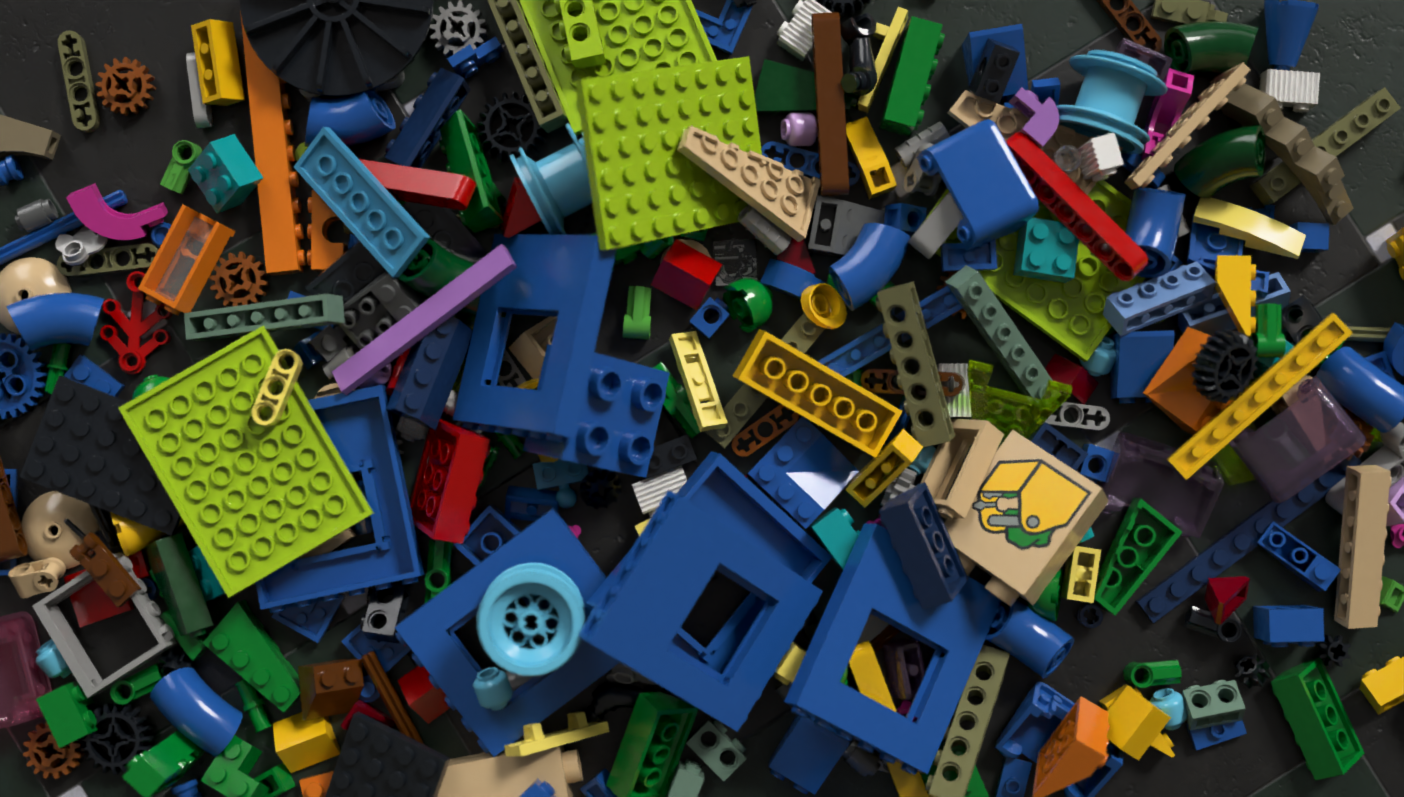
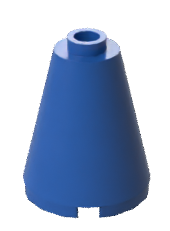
[1264,0,1319,71]

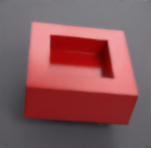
[127,550,150,579]

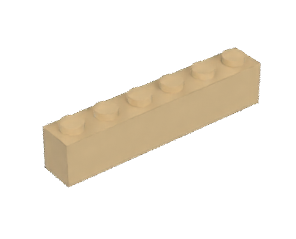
[1334,465,1392,629]

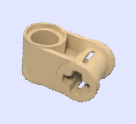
[8,557,66,598]

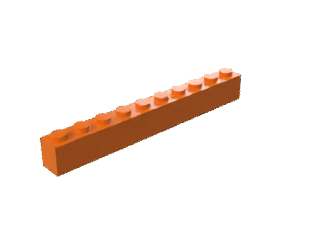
[240,11,307,276]

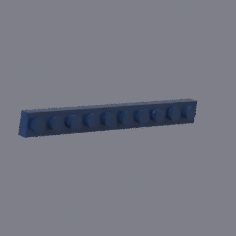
[1135,453,1362,623]

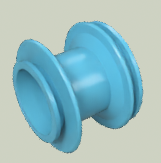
[1057,50,1168,154]
[510,123,593,235]
[477,563,585,676]

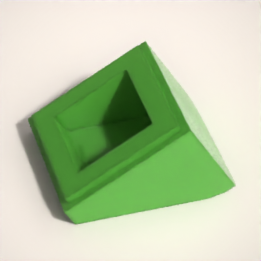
[1379,576,1404,613]

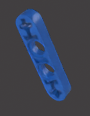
[761,141,860,187]

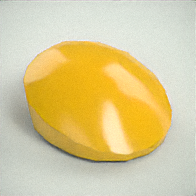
[801,283,847,329]

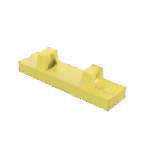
[858,7,908,113]
[669,331,728,432]
[504,711,609,757]

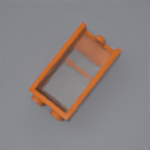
[138,204,236,316]

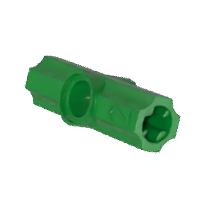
[653,362,700,439]
[425,539,453,603]

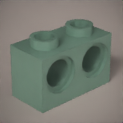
[1182,680,1246,731]
[686,717,747,781]
[667,759,704,797]

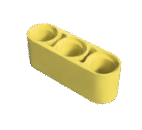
[252,349,302,427]

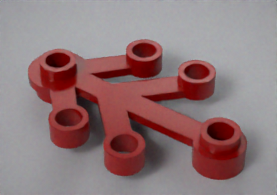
[100,271,173,375]

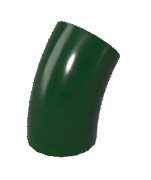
[1164,21,1259,74]
[1174,125,1266,198]
[399,239,481,316]

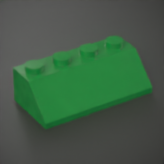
[439,110,504,233]
[1271,657,1365,780]
[606,692,699,797]

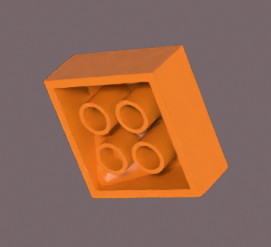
[1143,327,1232,435]
[1032,696,1110,797]

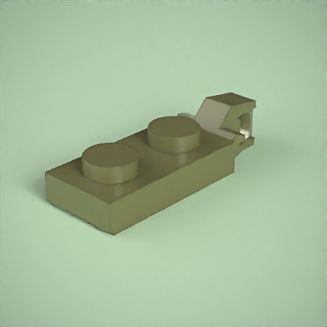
[1150,0,1228,25]

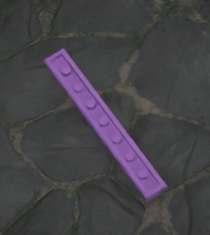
[332,244,517,395]

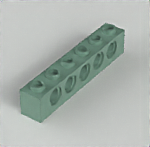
[945,265,1062,410]
[184,294,345,341]

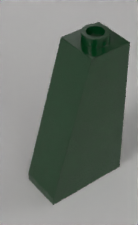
[755,59,858,116]
[143,533,213,638]

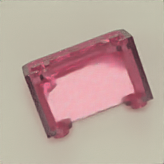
[0,612,52,729]

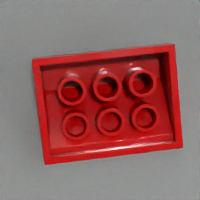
[410,419,490,544]

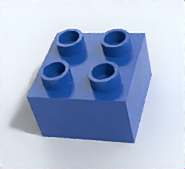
[523,344,670,478]

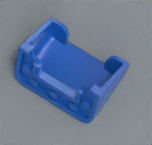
[916,119,1039,250]
[995,682,1124,797]

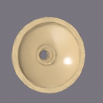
[0,257,72,335]
[21,491,100,569]

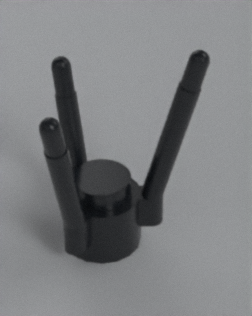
[64,504,119,551]

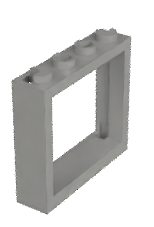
[32,552,177,698]

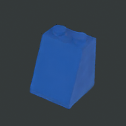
[962,24,1028,103]
[1108,330,1174,404]
[768,714,850,795]

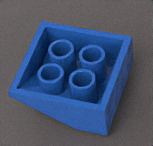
[747,416,859,529]

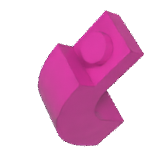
[1141,68,1194,167]
[66,183,168,240]

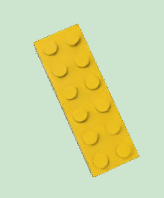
[733,329,903,458]

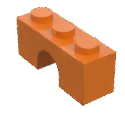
[307,190,348,272]

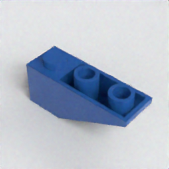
[1257,521,1341,592]

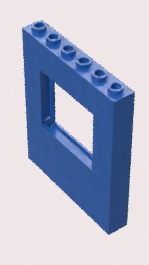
[453,234,617,442]
[255,385,424,613]
[587,452,832,682]
[578,490,823,732]
[395,507,620,757]
[784,523,1001,775]

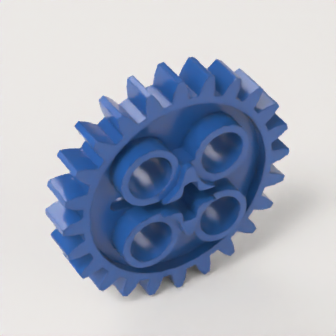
[0,333,48,419]

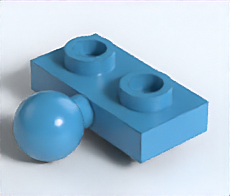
[533,459,589,508]

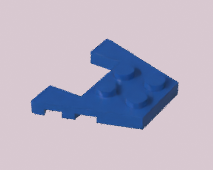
[1186,205,1275,298]

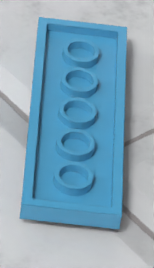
[294,127,430,277]

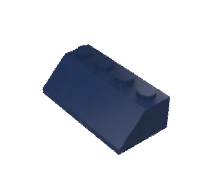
[385,68,471,169]
[386,316,473,430]
[879,482,969,609]

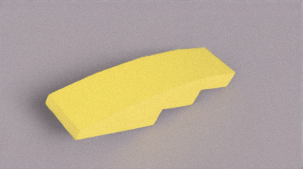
[1193,197,1306,259]

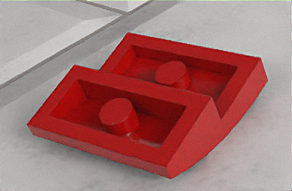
[63,569,134,627]

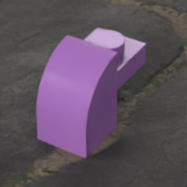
[1009,88,1059,149]

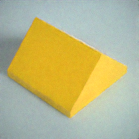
[1107,685,1171,761]
[272,712,341,773]

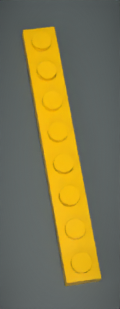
[1167,313,1353,480]

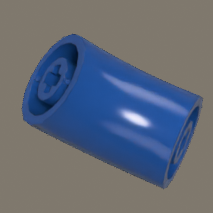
[305,90,396,147]
[1125,187,1185,278]
[828,223,910,311]
[6,293,104,351]
[1315,347,1404,433]
[985,600,1075,679]
[150,667,243,757]

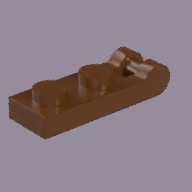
[69,532,142,607]

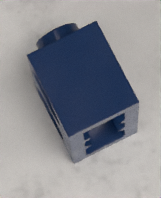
[1028,422,1088,471]

